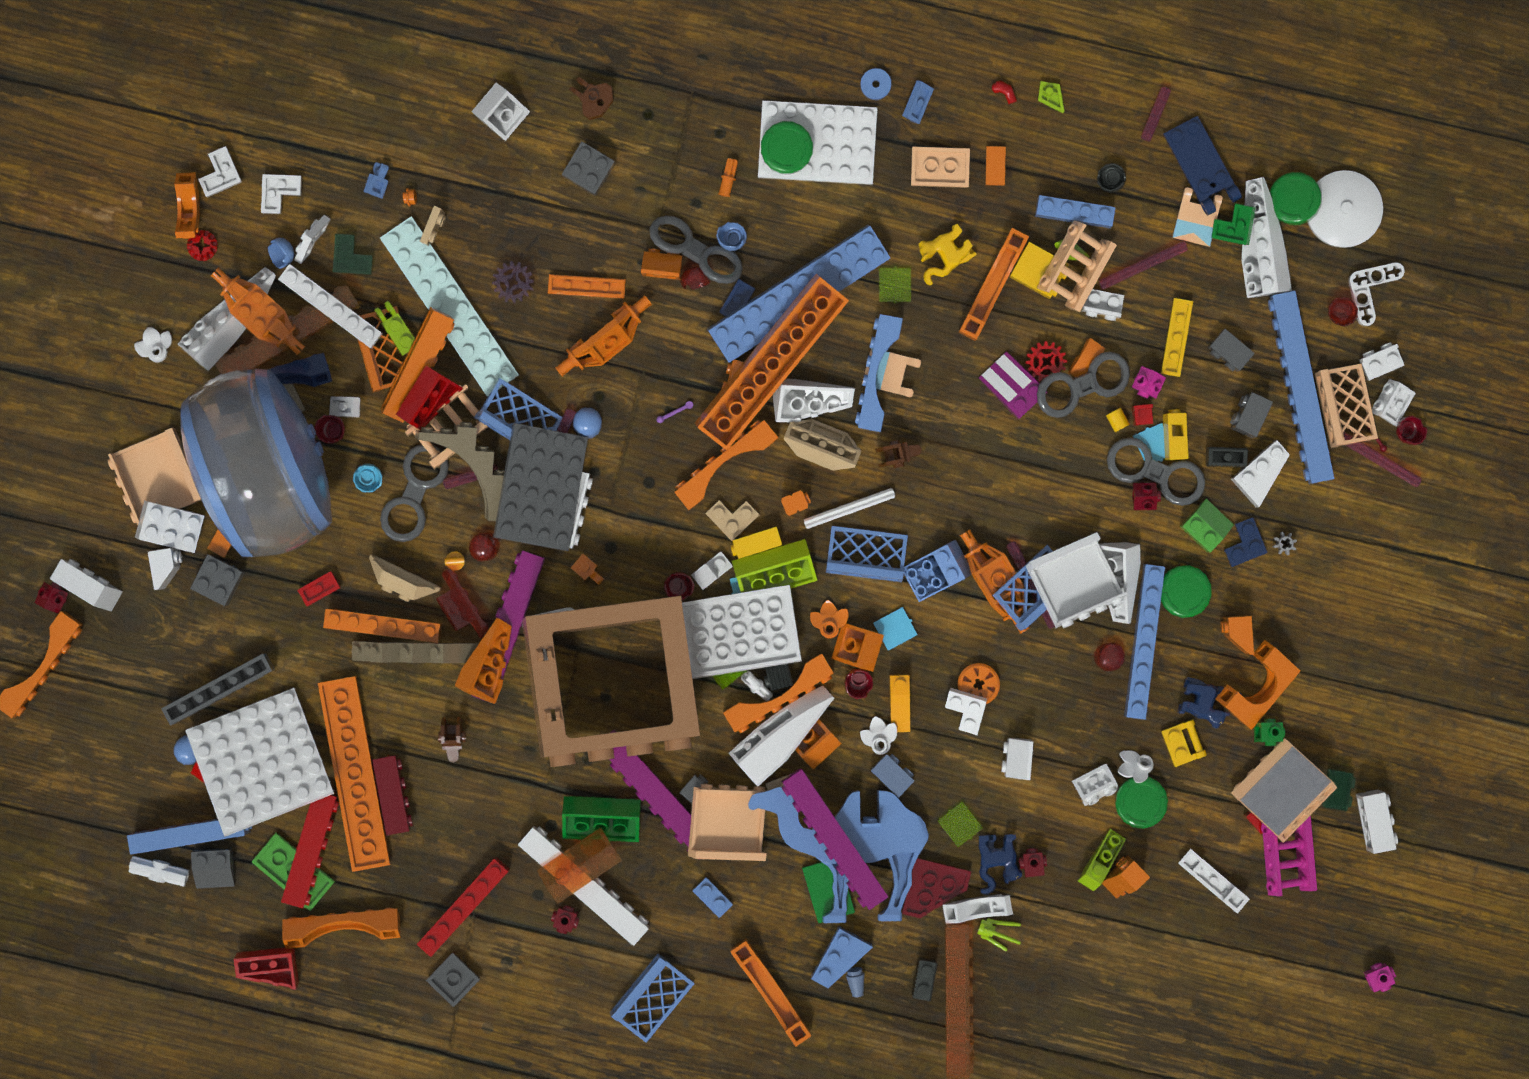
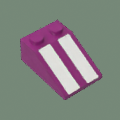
[979,352,1047,419]

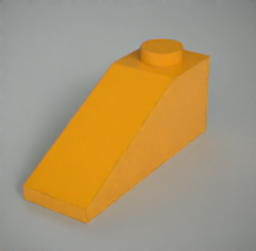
[889,674,910,732]

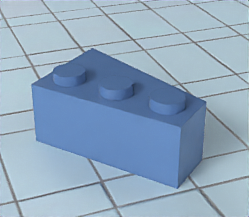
[811,926,873,988]

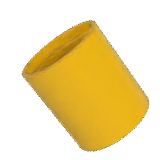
[1106,408,1130,432]

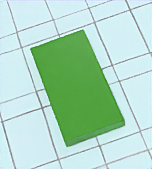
[252,832,335,911]

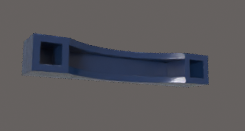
[212,353,332,415]

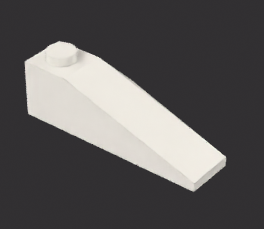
[773,379,855,422]
[1099,542,1141,624]

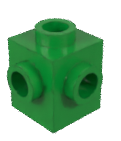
[1254,719,1285,746]

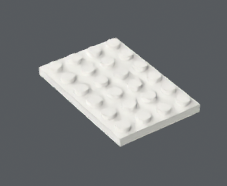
[758,101,877,185]
[682,585,802,679]

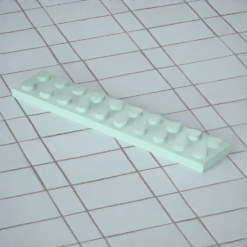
[380,216,519,397]

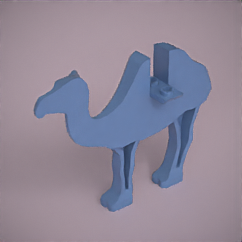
[748,787,928,923]

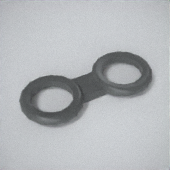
[649,215,743,284]
[1037,352,1130,418]
[1107,437,1205,506]
[380,444,449,542]

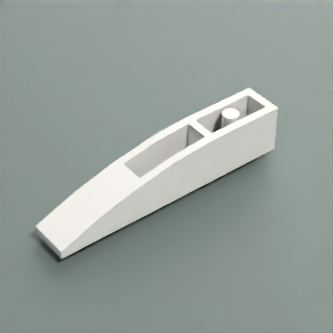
[1242,177,1292,298]
[178,267,276,371]
[729,686,834,786]

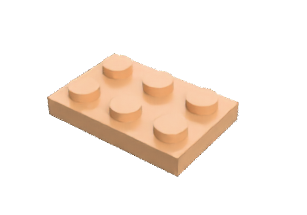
[911,147,970,188]

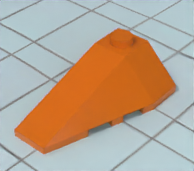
[455,618,512,704]

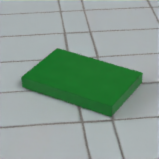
[802,862,855,923]

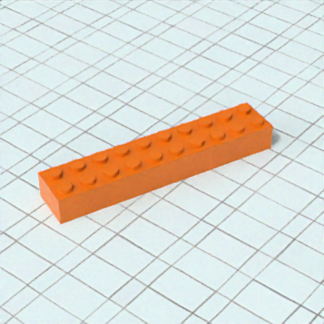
[695,274,849,450]

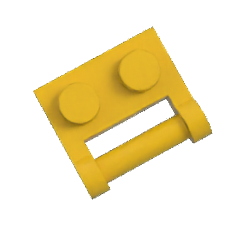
[1161,719,1207,767]

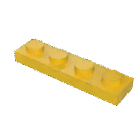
[1160,298,1193,377]

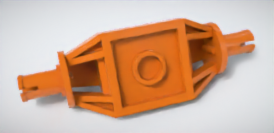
[211,267,305,355]
[555,295,652,377]
[960,530,1030,634]

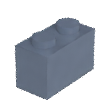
[870,753,914,798]

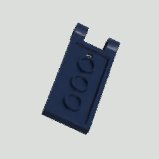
[1163,116,1242,216]

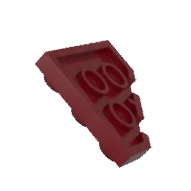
[902,858,971,918]

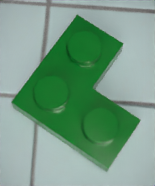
[1211,203,1256,245]

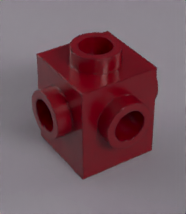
[1132,483,1161,510]
[34,581,68,614]
[1019,848,1047,877]
[551,905,580,934]

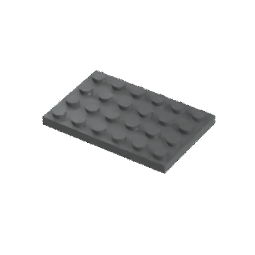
[493,423,588,551]

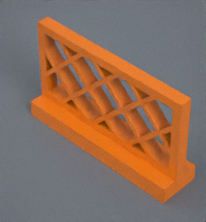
[357,306,408,393]

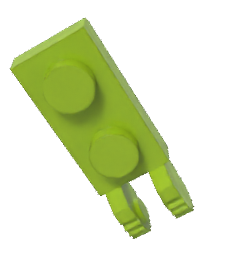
[374,301,415,356]

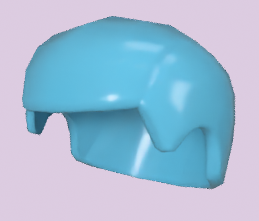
[353,464,383,492]

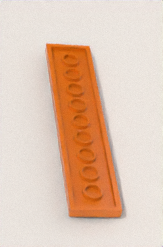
[318,676,391,872]

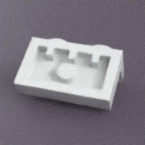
[1082,289,1124,321]
[1359,342,1404,381]
[1372,379,1415,426]
[1072,764,1118,806]

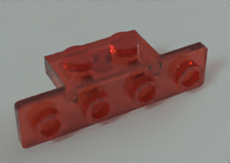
[436,568,488,639]

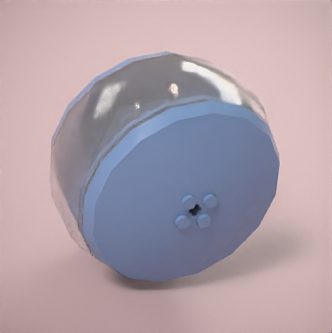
[181,369,332,557]

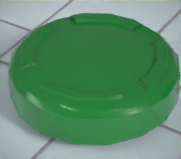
[761,121,813,174]
[1269,172,1322,225]
[1161,565,1212,618]
[1114,777,1168,829]

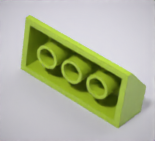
[732,539,817,593]

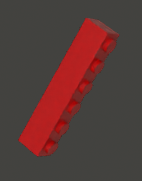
[281,795,339,909]
[416,857,510,957]

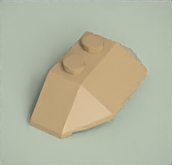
[783,419,861,470]
[369,554,442,602]

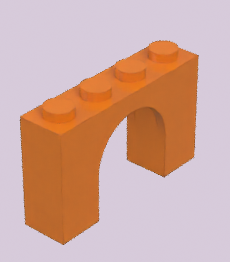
[1216,640,1300,730]

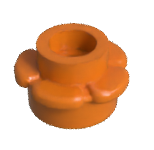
[403,188,417,207]

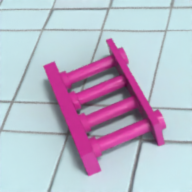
[1261,815,1317,896]

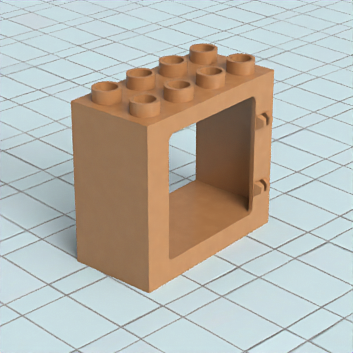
[522,596,700,767]

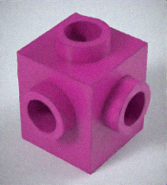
[1132,366,1166,399]
[1363,962,1396,992]

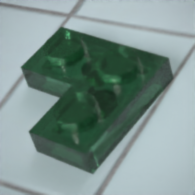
[333,234,373,275]

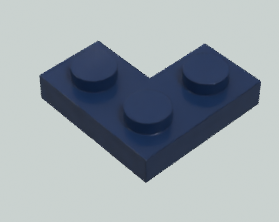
[719,279,755,316]
[1224,517,1267,567]

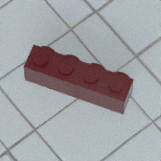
[372,755,413,836]

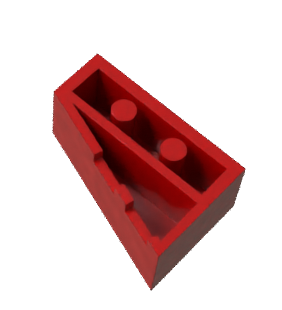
[395,366,463,430]
[234,948,299,990]

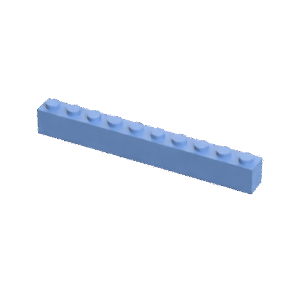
[1268,291,1334,484]

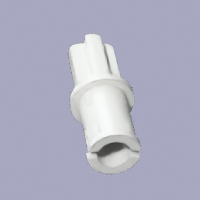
[741,671,773,701]

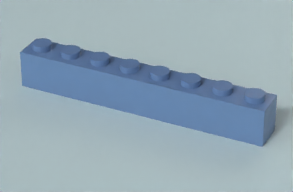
[1124,564,1165,720]

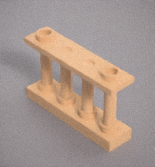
[1037,221,1117,312]
[405,385,488,470]

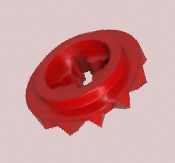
[186,230,218,261]

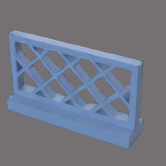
[474,378,563,440]
[826,526,908,582]
[993,545,1053,631]
[610,953,695,1043]

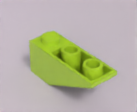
[1078,829,1126,891]

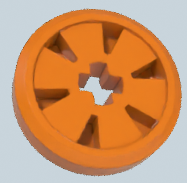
[957,663,1000,704]

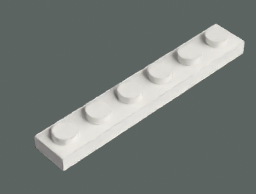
[278,264,383,349]

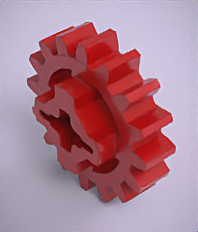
[1025,341,1067,382]

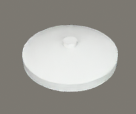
[1308,170,1383,248]

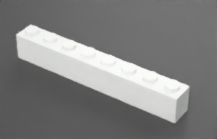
[518,826,649,946]

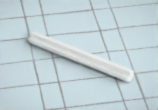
[804,488,895,529]

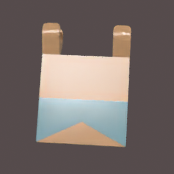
[1172,187,1223,247]
[862,348,921,397]

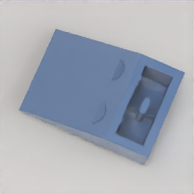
[904,540,972,602]

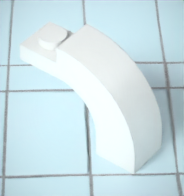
[943,894,1013,924]

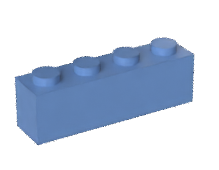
[1035,195,1115,228]

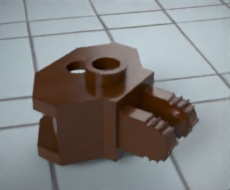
[568,77,613,120]
[875,440,921,468]
[438,717,466,763]

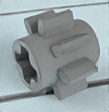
[1272,532,1297,555]

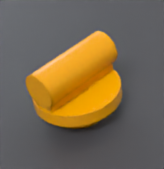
[445,552,465,571]

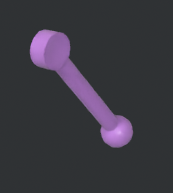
[657,401,693,423]

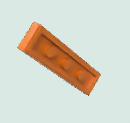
[548,274,626,299]

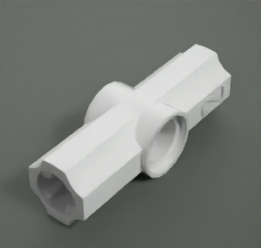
[129,856,189,887]

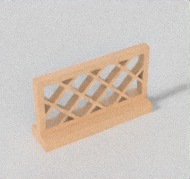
[1315,364,1378,448]

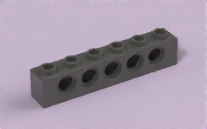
[161,653,275,726]

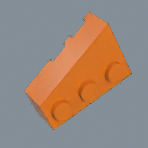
[1102,855,1150,899]

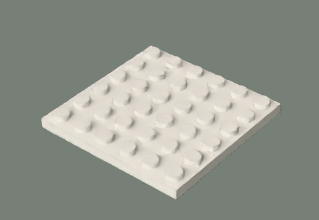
[185,688,334,837]

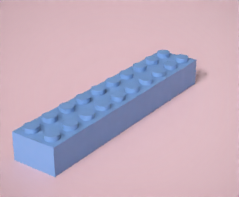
[707,225,890,363]

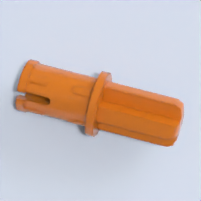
[718,158,738,197]

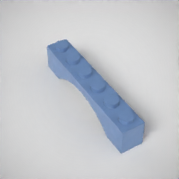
[855,314,903,432]

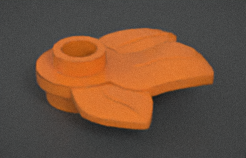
[810,600,848,638]

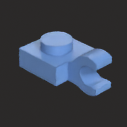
[364,162,389,199]

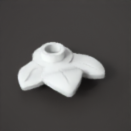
[134,327,172,363]
[860,716,897,755]
[1118,751,1154,783]

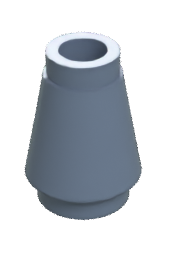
[846,967,865,997]

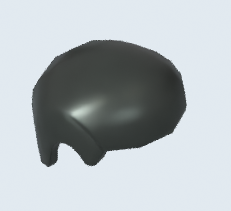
[1097,163,1126,193]

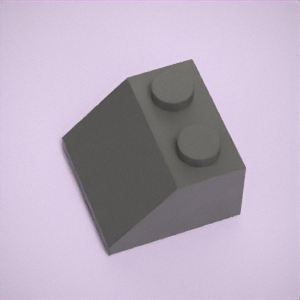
[191,848,235,889]

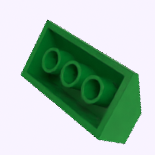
[562,796,641,842]

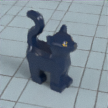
[1177,677,1242,729]
[978,834,1022,895]

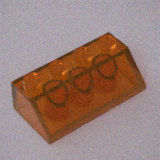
[537,827,622,904]

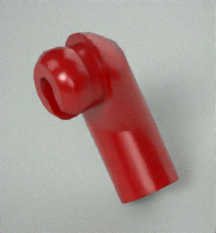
[992,81,1017,105]

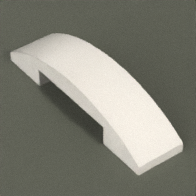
[1178,849,1250,914]

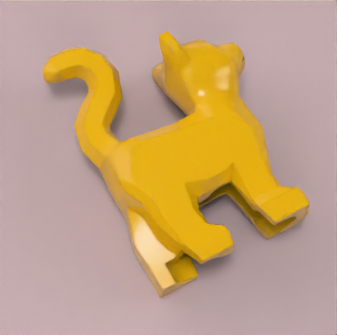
[919,224,977,285]

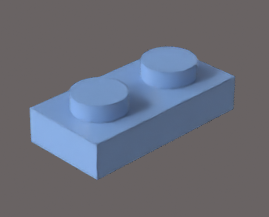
[902,81,934,124]
[693,877,733,918]

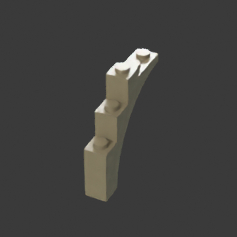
[415,422,505,521]
[351,641,479,663]

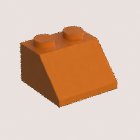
[641,249,683,280]
[1220,615,1254,655]
[831,623,884,672]
[795,719,842,770]

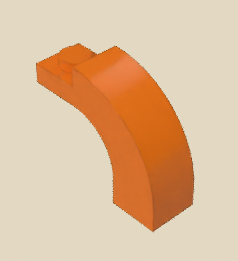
[174,172,200,239]

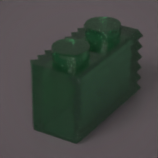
[1322,769,1356,811]

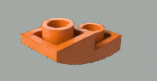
[1068,338,1105,377]

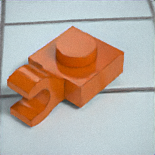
[571,554,604,585]

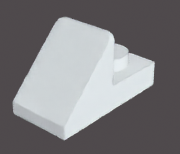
[329,397,360,418]
[691,552,733,590]

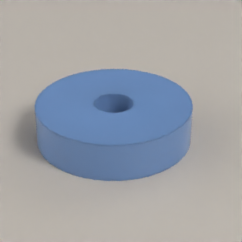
[860,69,891,100]

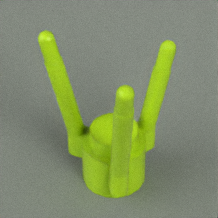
[977,918,1021,951]

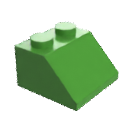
[1180,499,1234,553]

